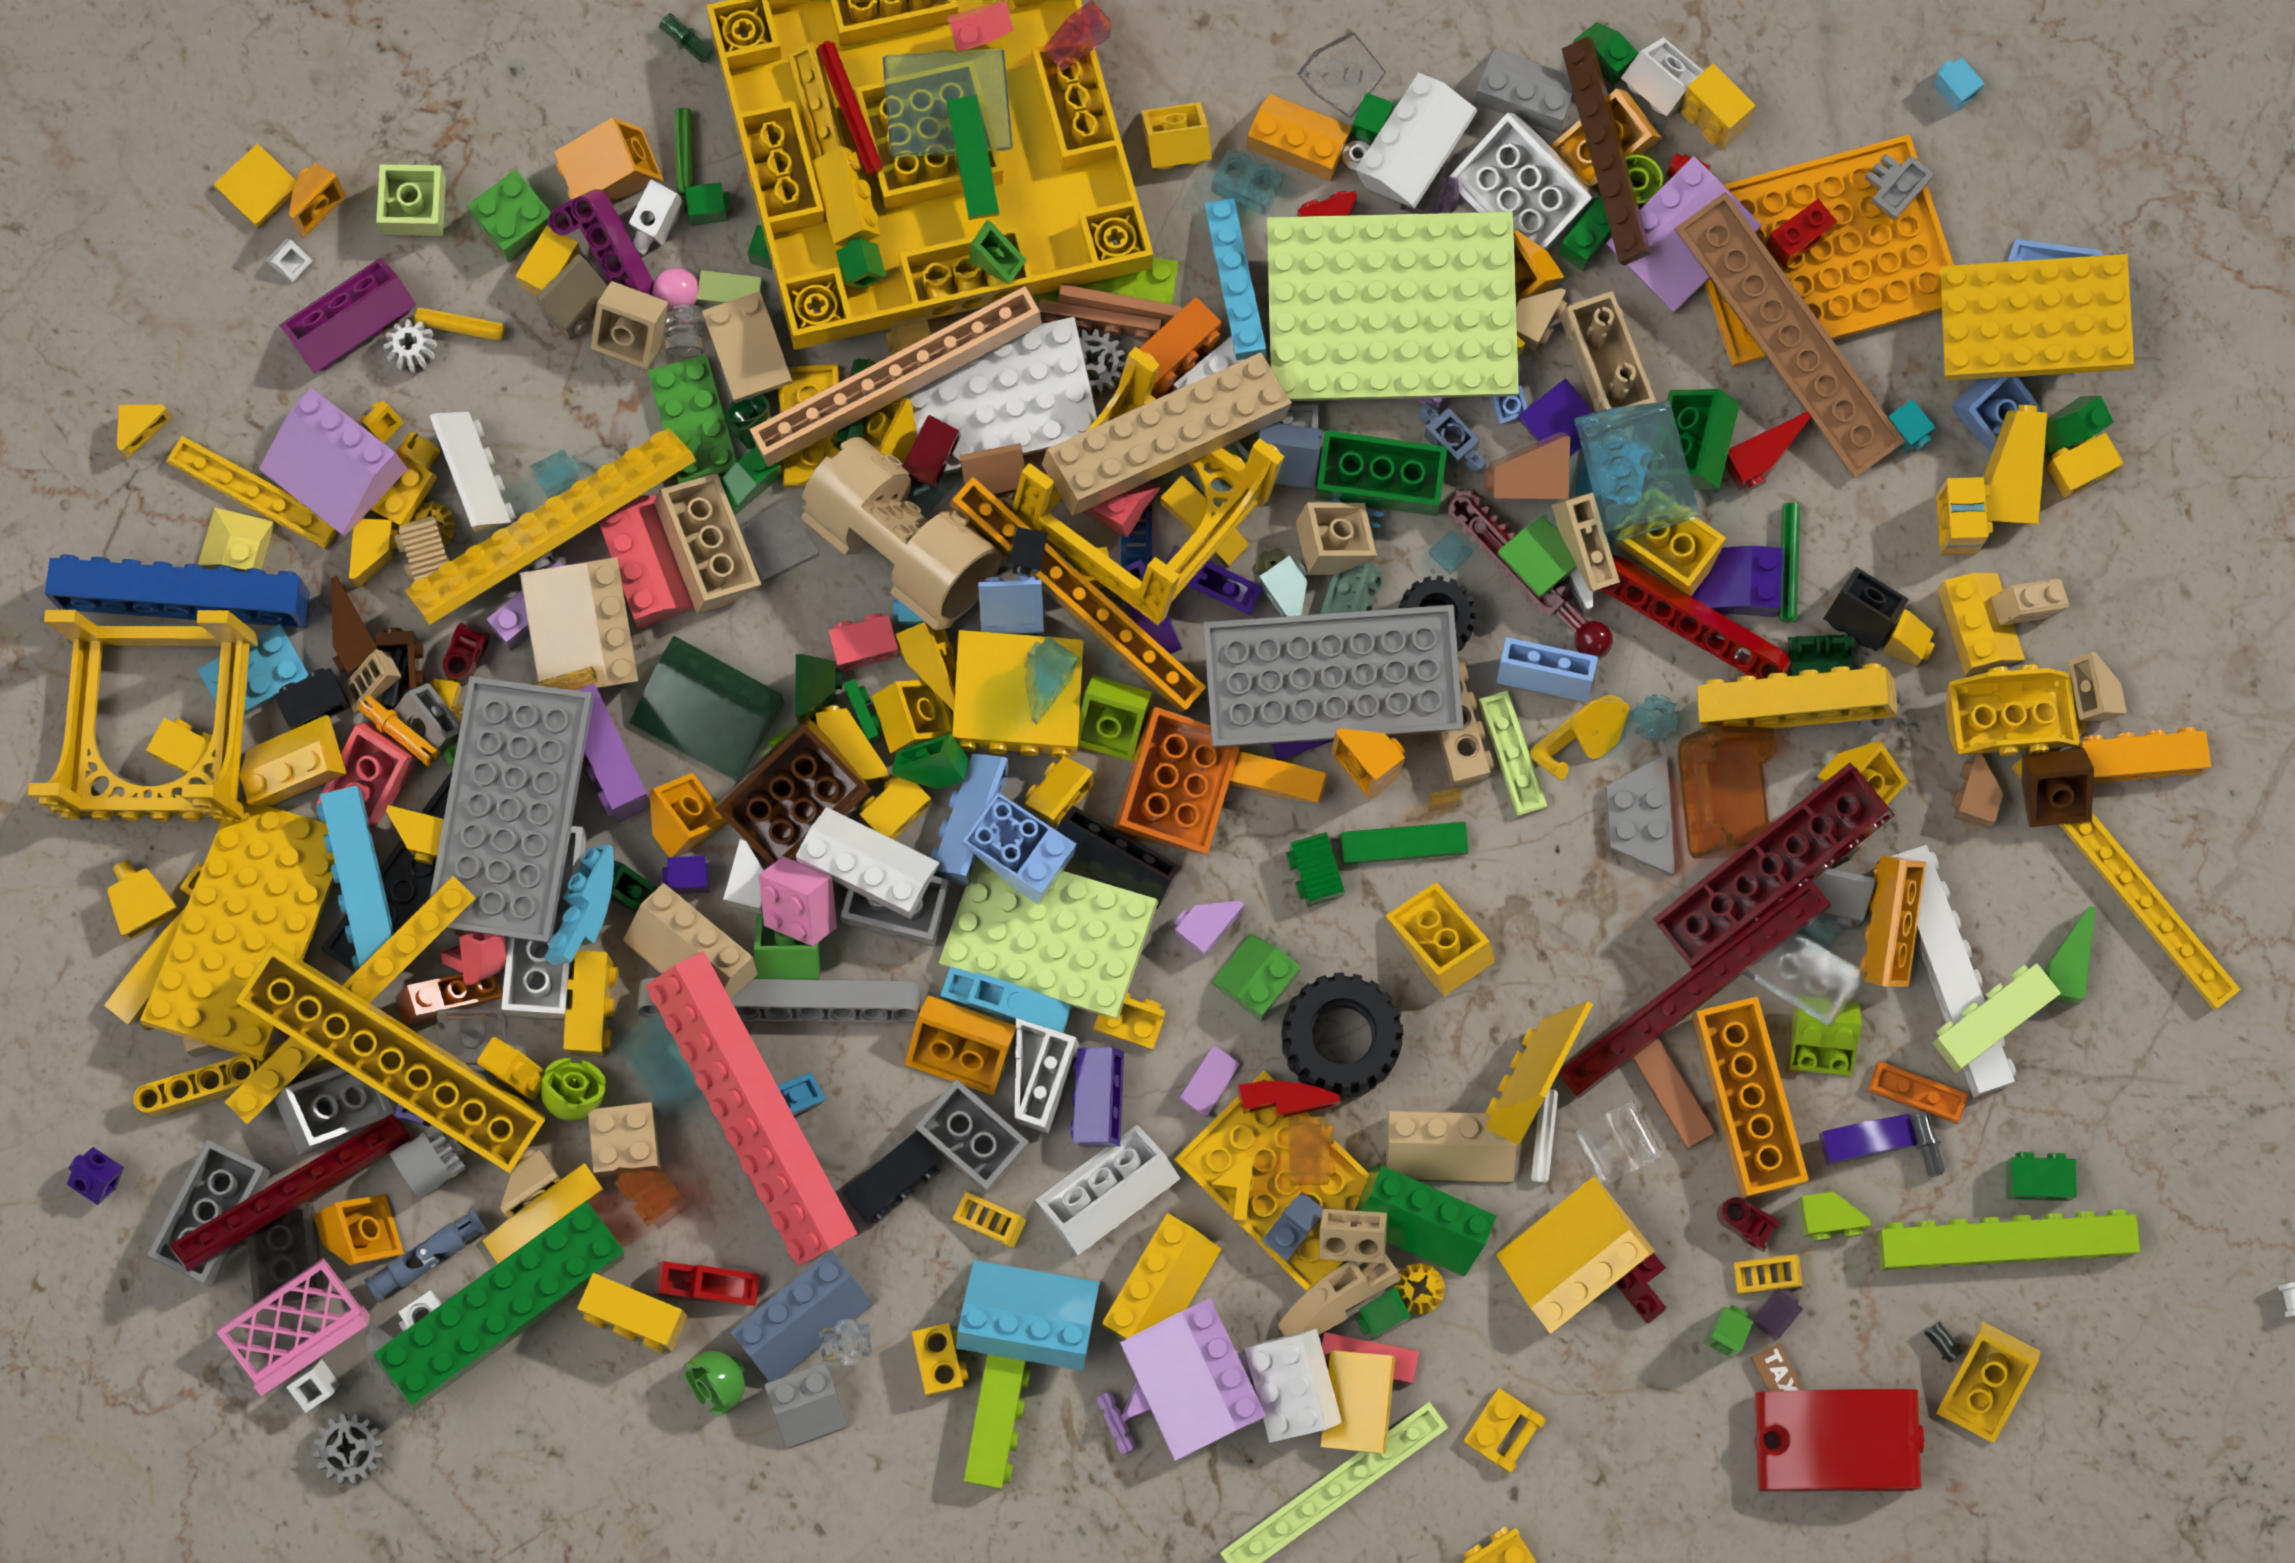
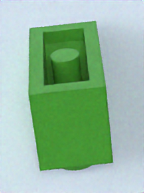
[1704,1305,1753,1359]

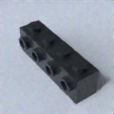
[1056,806,1182,909]

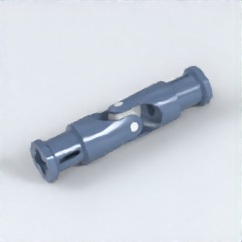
[364,1208,489,1303]

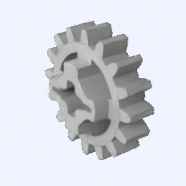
[1080,329,1125,396]
[312,1414,385,1485]

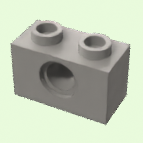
[393,683,461,760]

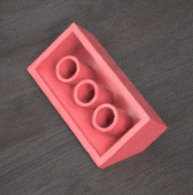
[598,495,695,629]

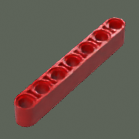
[1600,555,1791,680]

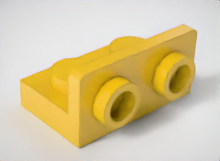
[1093,992,1166,1051]
[1462,1526,1536,1563]

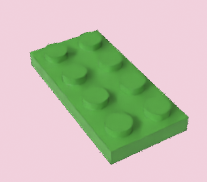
[647,354,737,484]

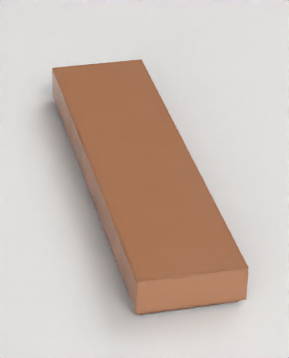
[1058,284,1182,326]
[1632,1039,1715,1149]

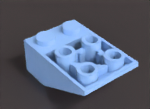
[978,576,1044,637]
[962,792,1076,905]

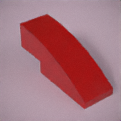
[1237,1081,1340,1119]
[653,1261,760,1306]

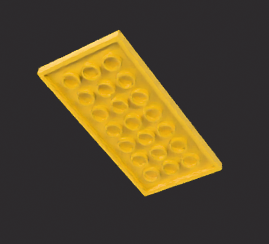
[140,797,336,1061]

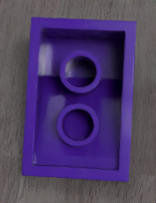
[1684,546,1783,617]

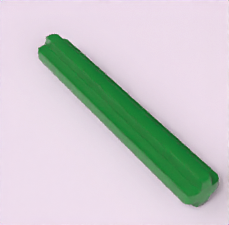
[1779,502,1800,623]

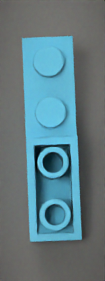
[544,844,614,965]
[940,966,1072,1033]

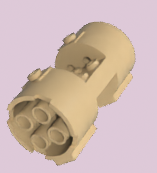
[801,437,1002,630]

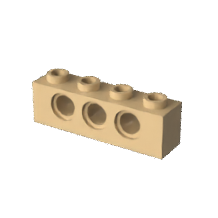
[1436,659,1494,788]

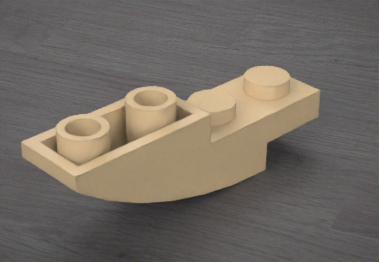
[1278,1253,1401,1336]

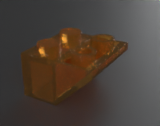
[614,1167,689,1229]

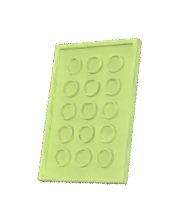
[939,857,1158,1020]

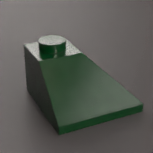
[795,654,843,723]

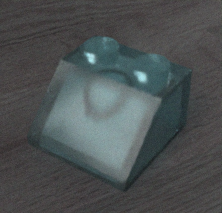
[1024,636,1079,725]

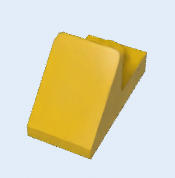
[1211,1156,1253,1224]

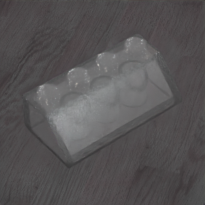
[1743,932,1868,1026]

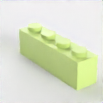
[1932,963,2061,1073]

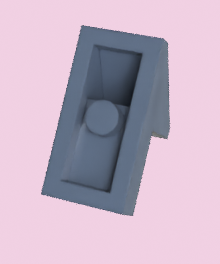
[1261,1192,1323,1262]

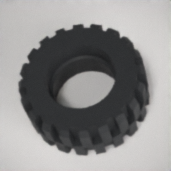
[1281,973,1404,1098]

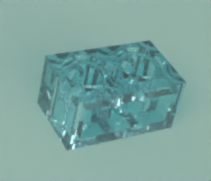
[1211,150,1283,217]

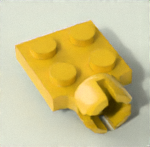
[370,432,440,526]

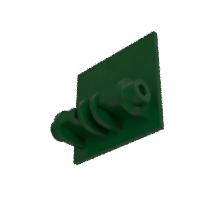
[1788,634,1854,676]

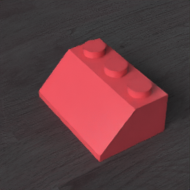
[1061,481,1160,538]

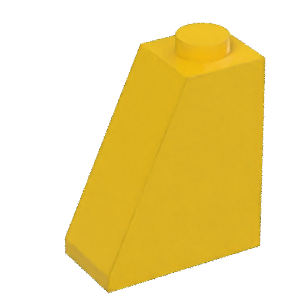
[816,706,889,786]

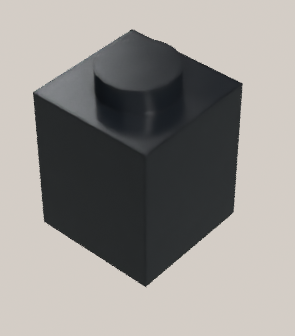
[1006,527,1048,577]

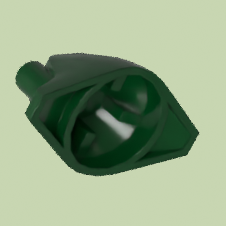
[725,394,770,449]

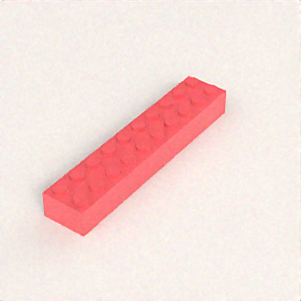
[645,951,858,1266]

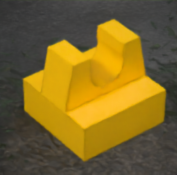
[360,400,404,443]

